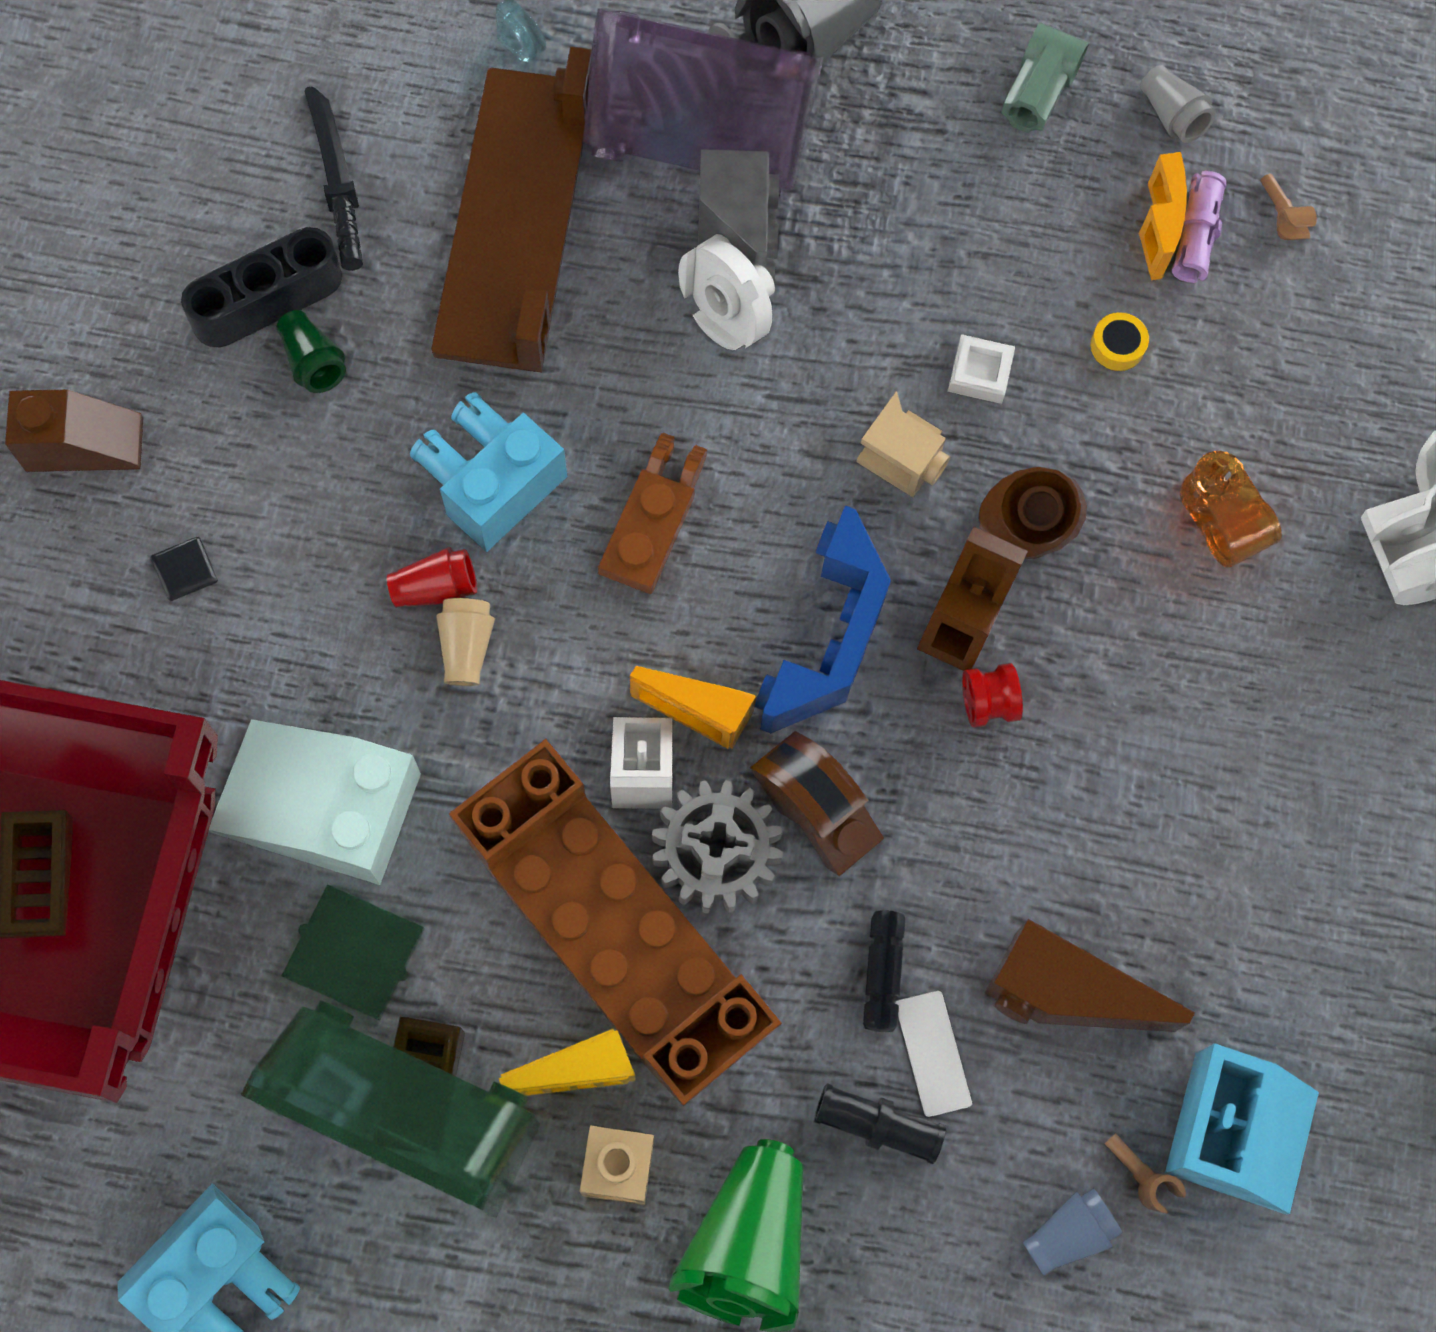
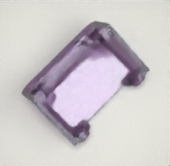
[583,8,824,198]

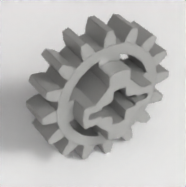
[652,780,783,914]

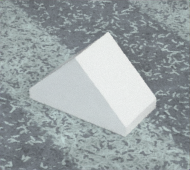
[610,717,672,809]

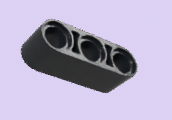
[181,227,342,348]

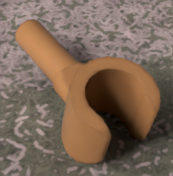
[1261,174,1317,240]
[1105,1133,1186,1214]

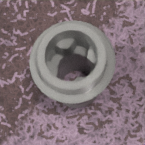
[1140,65,1216,143]

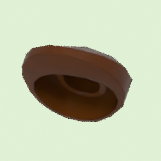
[978,467,1087,559]

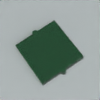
[281,884,424,1021]

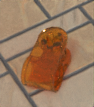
[1180,451,1282,568]

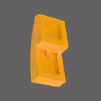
[1139,152,1187,280]

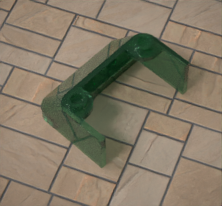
[240,1000,540,1219]

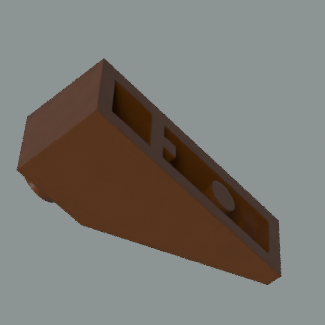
[985,919,1195,1032]

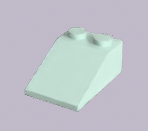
[209,719,421,885]

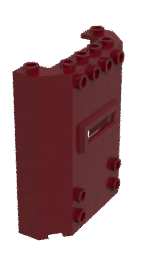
[0,680,218,1103]

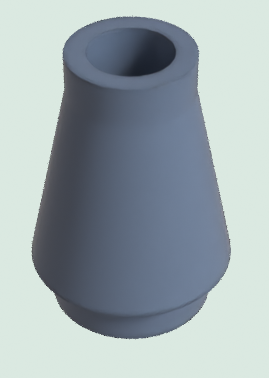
[1023,1188,1123,1276]

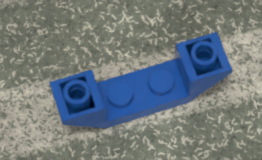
[754,506,891,734]

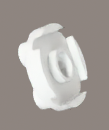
[678,234,775,350]

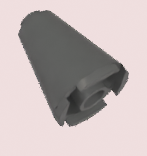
[735,0,882,88]

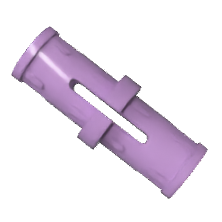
[1172,171,1226,283]

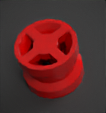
[962,663,1023,728]

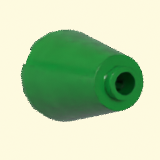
[668,1139,803,1332]

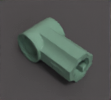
[1001,22,1089,133]

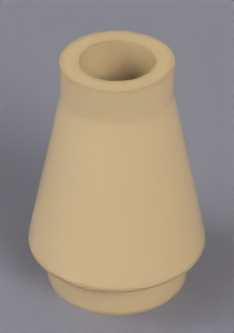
[436,598,495,686]

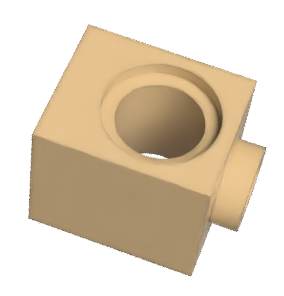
[580,1126,654,1205]

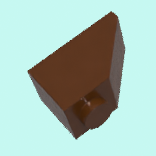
[5,389,143,472]

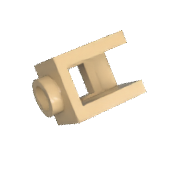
[857,391,950,497]

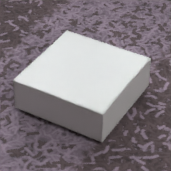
[948,334,1015,404]

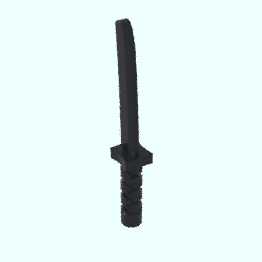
[304,87,363,271]

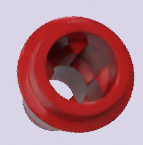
[387,547,477,608]

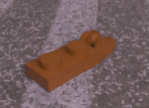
[598,433,707,595]

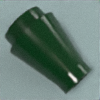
[276,310,346,393]

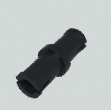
[814,1083,946,1164]

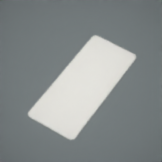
[895,991,972,1117]

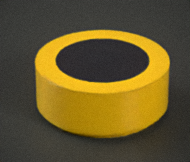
[1090,312,1149,371]

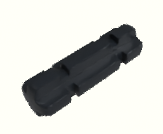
[863,910,905,1032]

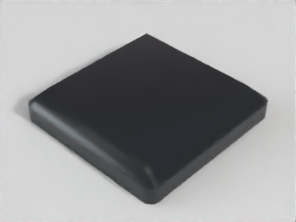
[151,537,218,601]

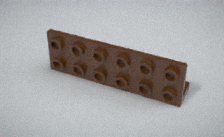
[431,46,594,373]

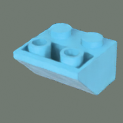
[1165,1044,1319,1215]

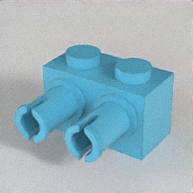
[410,392,567,552]
[117,1183,300,1332]

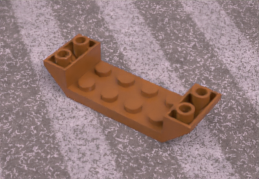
[449,739,782,1106]

